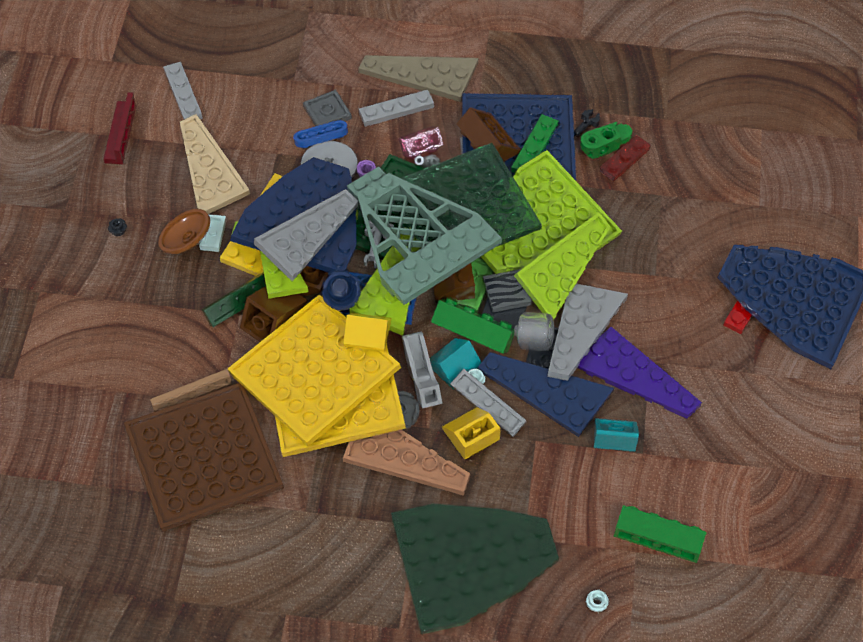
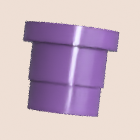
[357,160,376,177]

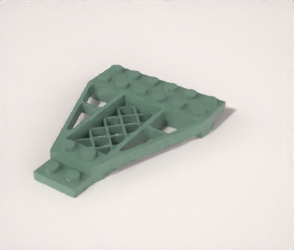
[347,166,502,305]

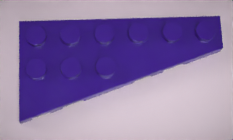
[577,327,702,419]

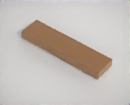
[150,369,232,412]

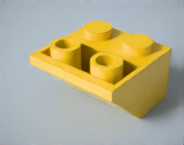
[442,407,501,460]

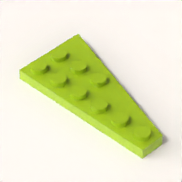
[514,212,611,323]

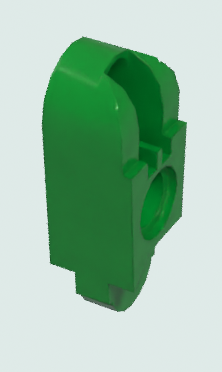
[580,122,632,159]

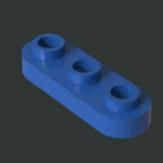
[293,120,348,148]

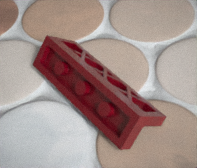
[103,92,136,165]

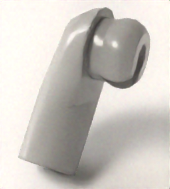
[415,154,440,168]

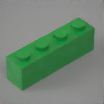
[431,297,516,353]
[614,505,706,563]

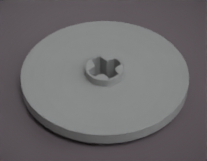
[301,141,357,179]

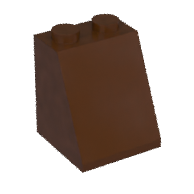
[239,286,308,342]

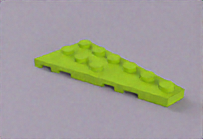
[350,227,422,336]

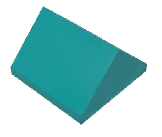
[430,338,482,389]
[594,418,639,451]

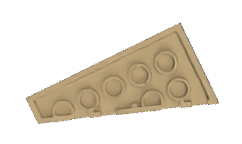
[180,114,250,214]

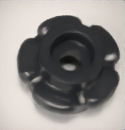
[108,218,127,236]

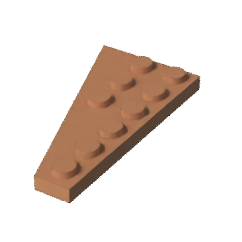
[343,430,470,495]

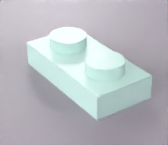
[199,214,227,252]

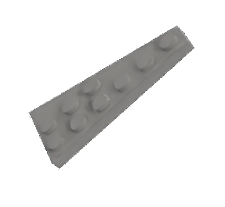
[254,189,358,281]
[548,284,628,381]

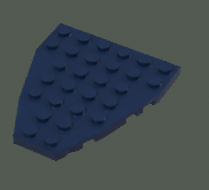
[231,157,356,273]
[717,244,863,369]

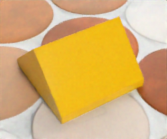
[344,313,391,351]

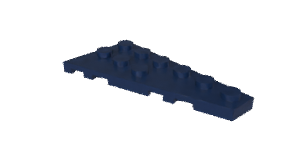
[478,352,614,437]

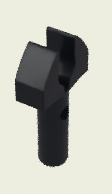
[574,109,600,137]

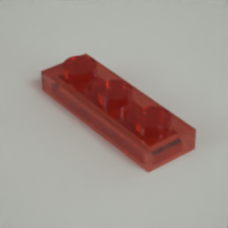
[600,135,651,181]

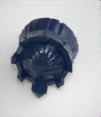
[322,269,361,311]

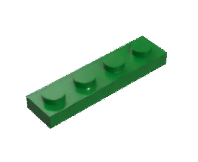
[511,114,559,173]

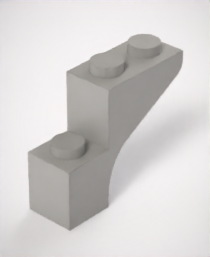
[402,331,442,408]

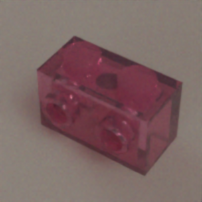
[398,126,444,159]

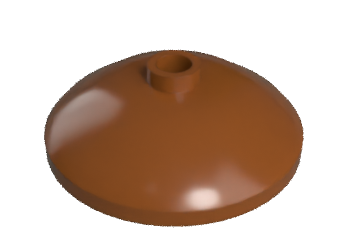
[158,209,211,254]

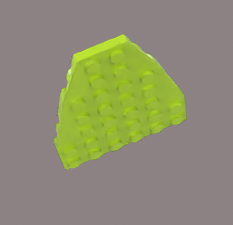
[480,150,622,274]

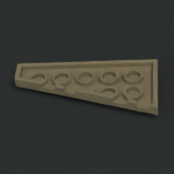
[359,55,479,102]

